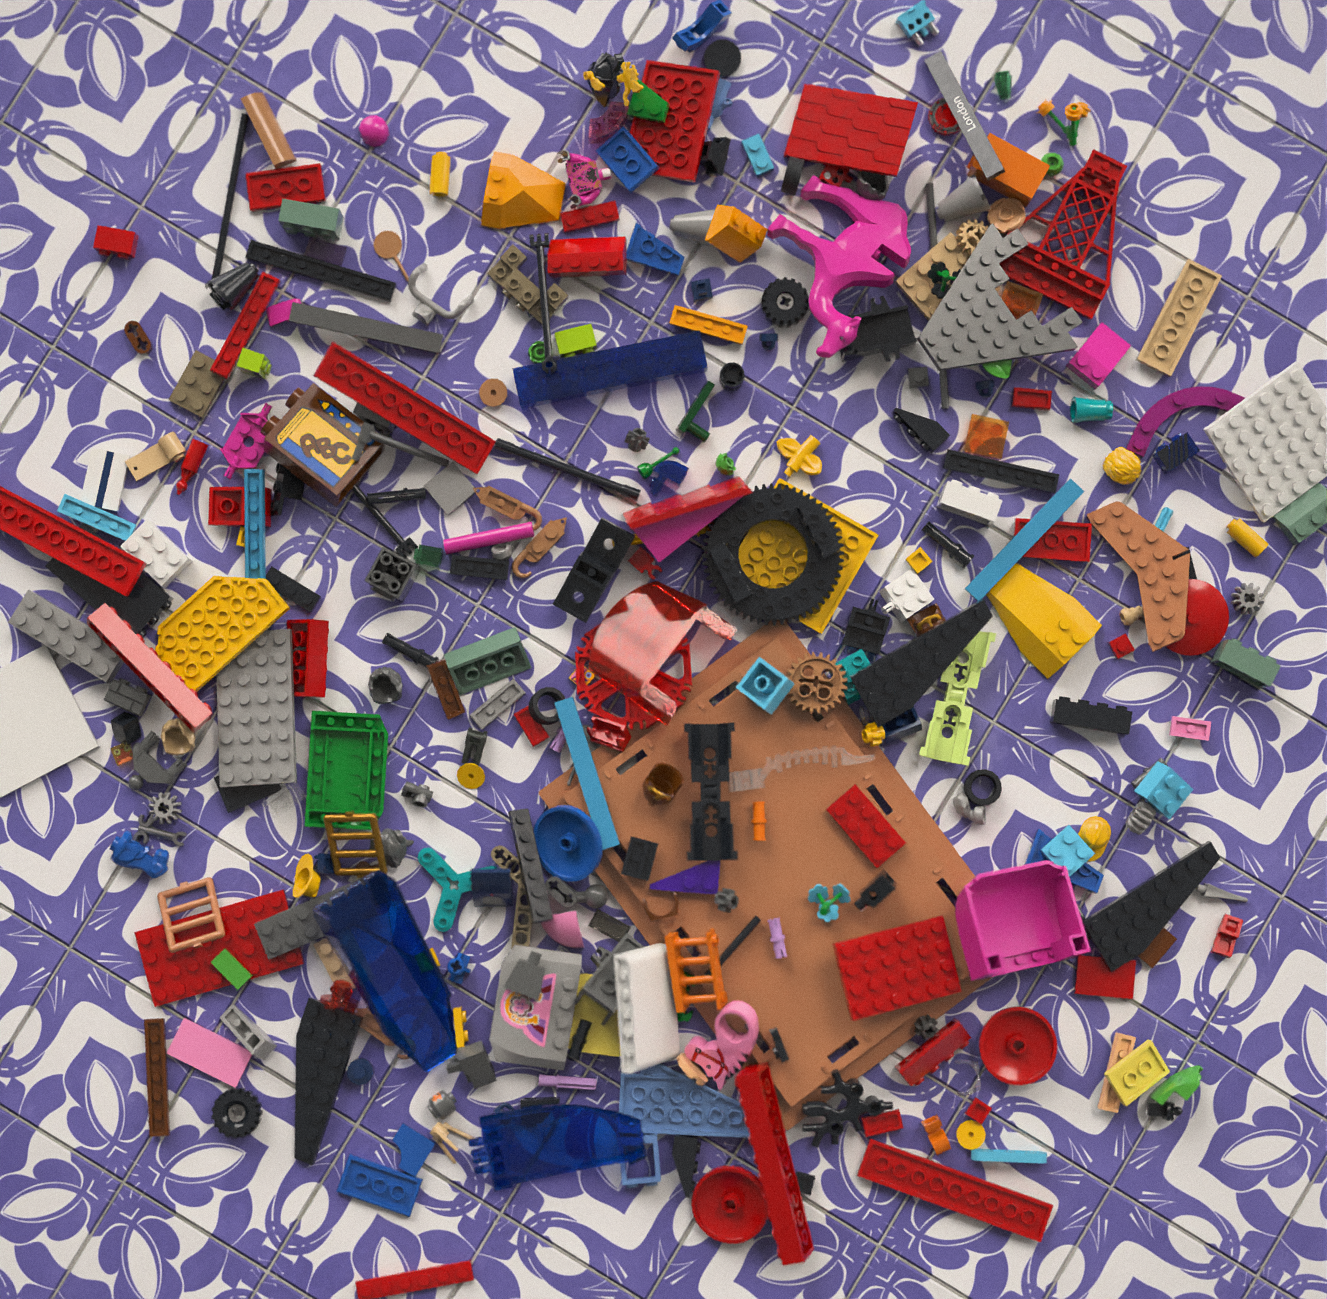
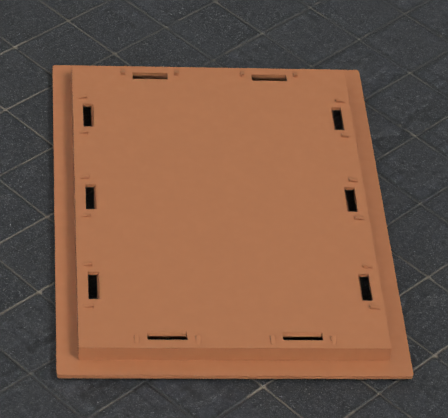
[539,620,992,1130]

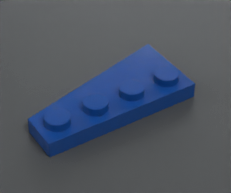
[1024,829,1104,894]

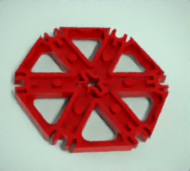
[575,608,693,731]

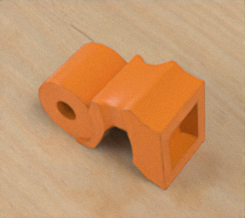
[921,1114,951,1155]

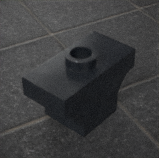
[700,137,731,177]

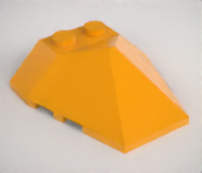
[481,152,566,229]

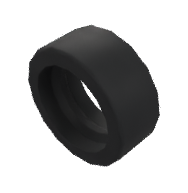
[781,157,805,195]
[529,687,566,725]
[964,769,1002,806]

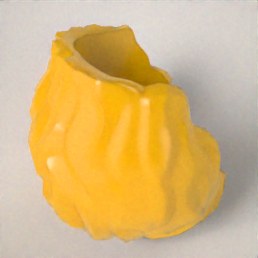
[1103,447,1141,485]

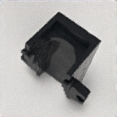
[839,296,917,362]

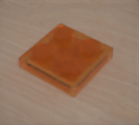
[964,414,1009,460]

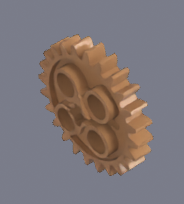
[786,652,848,715]

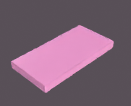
[167,1018,252,1088]

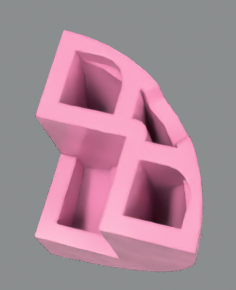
[541,911,584,948]

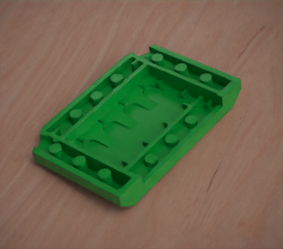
[305,711,388,830]

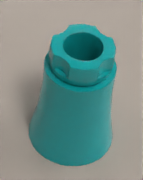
[1070,396,1113,423]

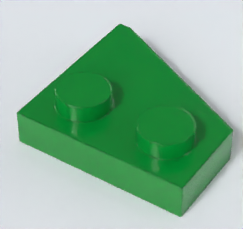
[627,79,669,123]

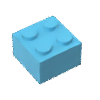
[736,657,795,715]
[1134,761,1193,819]

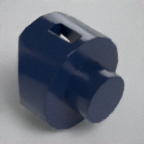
[347,1057,375,1085]

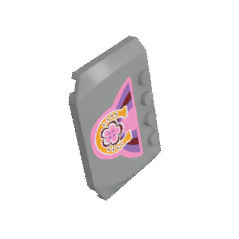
[489,944,582,1070]

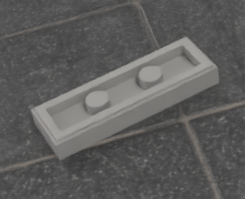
[469,678,526,730]

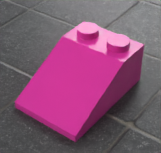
[1066,322,1131,390]

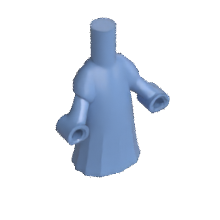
[708,78,733,130]

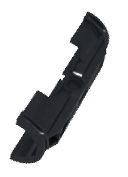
[684,722,738,861]

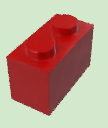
[93,225,139,260]

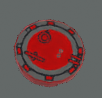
[928,98,961,136]

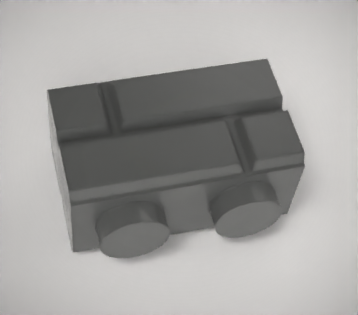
[104,678,151,716]

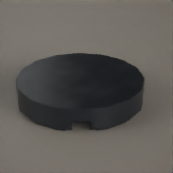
[704,39,741,78]

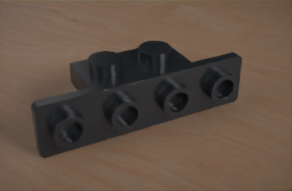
[270,463,305,516]

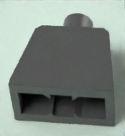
[504,951,545,1001]

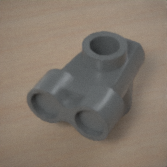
[401,781,433,808]

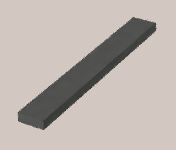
[289,302,443,354]

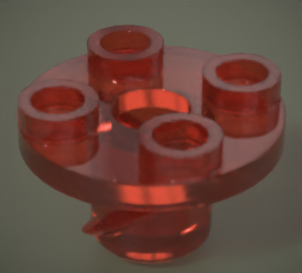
[320,980,359,1012]

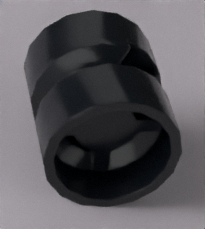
[719,362,745,391]

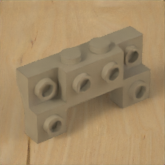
[487,244,569,325]

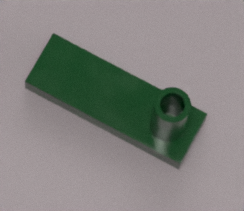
[675,381,715,443]

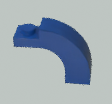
[672,0,732,53]

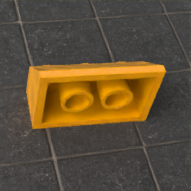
[705,204,768,262]

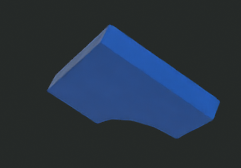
[392,1123,436,1177]

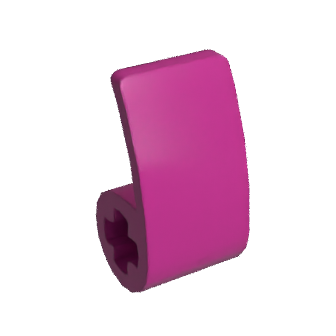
[266,299,301,327]

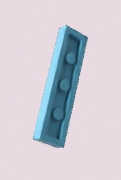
[57,494,137,541]

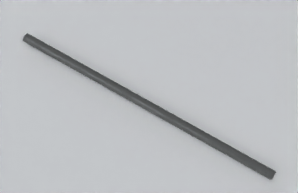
[926,183,949,409]

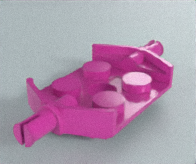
[220,403,272,480]

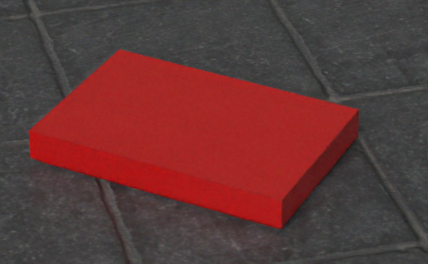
[1074,955,1136,999]

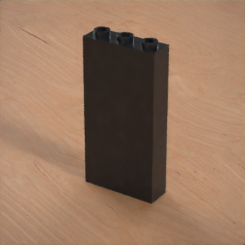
[45,523,173,638]

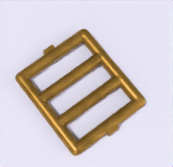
[323,811,388,878]

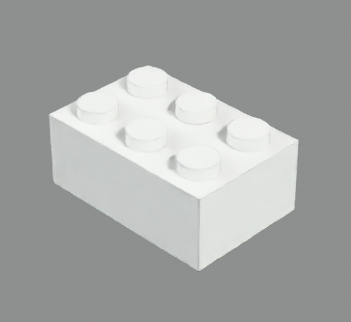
[936,480,1003,526]
[120,519,192,588]

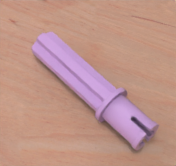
[539,1074,597,1090]

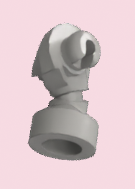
[953,793,986,825]

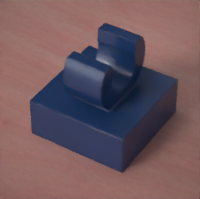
[691,278,713,302]
[313,853,334,873]

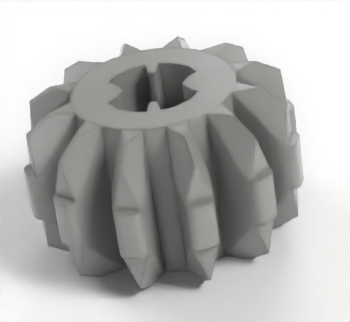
[1231,583,1264,615]
[148,792,182,824]
[1126,801,1156,835]

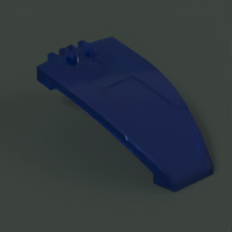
[468,1104,647,1191]

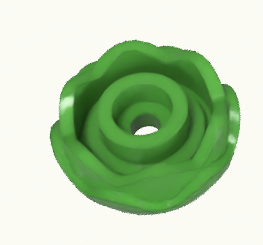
[1041,152,1064,176]
[528,341,545,365]
[715,453,736,475]

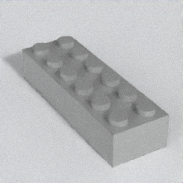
[8,590,124,683]

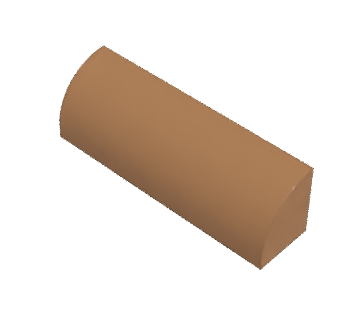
[240,92,297,169]

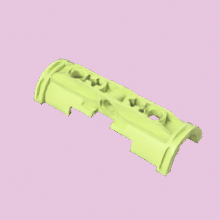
[919,631,996,766]

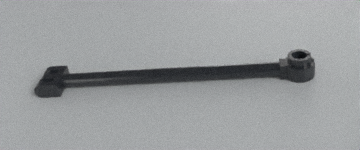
[529,233,557,375]
[351,485,418,558]

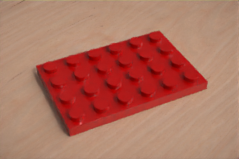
[630,60,720,183]
[832,915,962,1021]

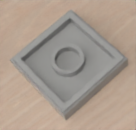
[424,462,477,516]

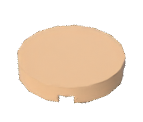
[987,198,1026,234]
[676,1053,708,1086]

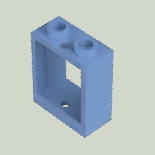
[618,1133,661,1188]

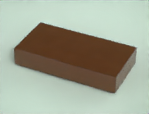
[1138,928,1177,968]

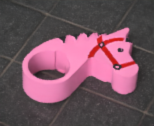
[684,1001,759,1090]

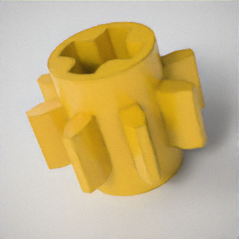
[862,722,885,747]

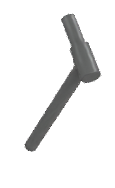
[351,422,449,467]

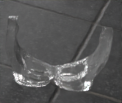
[954,1060,981,1096]

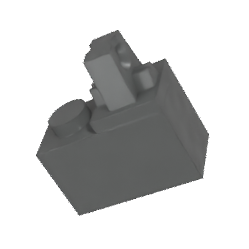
[445,1040,497,1089]

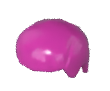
[359,115,389,147]

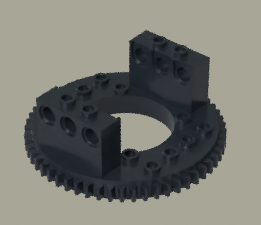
[702,483,844,626]

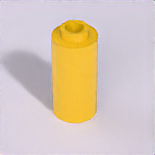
[429,152,451,197]
[1226,518,1268,558]

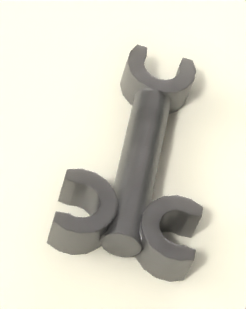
[133,814,187,846]

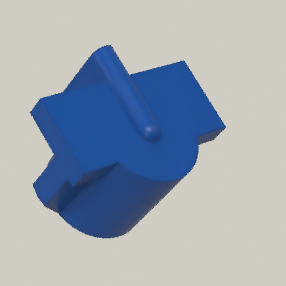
[447,953,471,985]

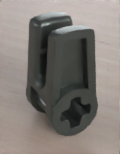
[461,727,488,766]

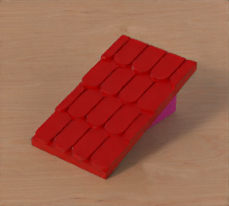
[783,84,918,177]
[623,476,753,562]

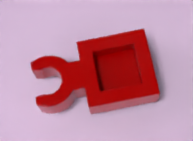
[628,547,662,580]

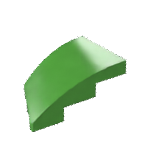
[1148,1065,1203,1105]

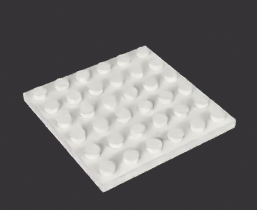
[1203,362,1327,522]

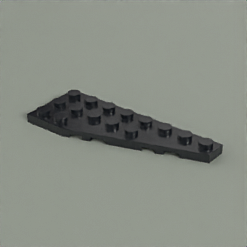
[849,599,993,727]
[1082,841,1220,972]
[294,997,363,1165]

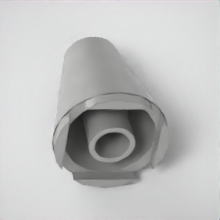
[936,175,991,221]
[670,209,716,248]

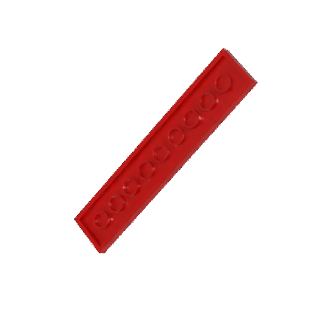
[313,342,496,474]
[0,486,147,597]
[857,1138,1054,1242]

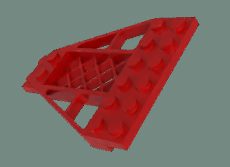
[1000,149,1127,320]

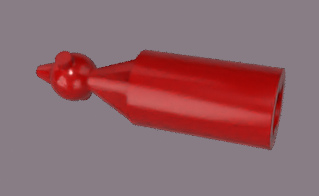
[176,439,209,495]

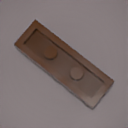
[426,659,465,720]

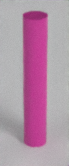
[443,522,535,555]

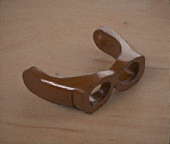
[642,891,679,921]

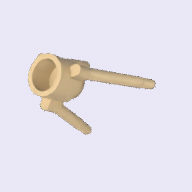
[429,1122,479,1164]

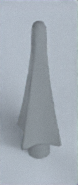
[1196,883,1248,902]

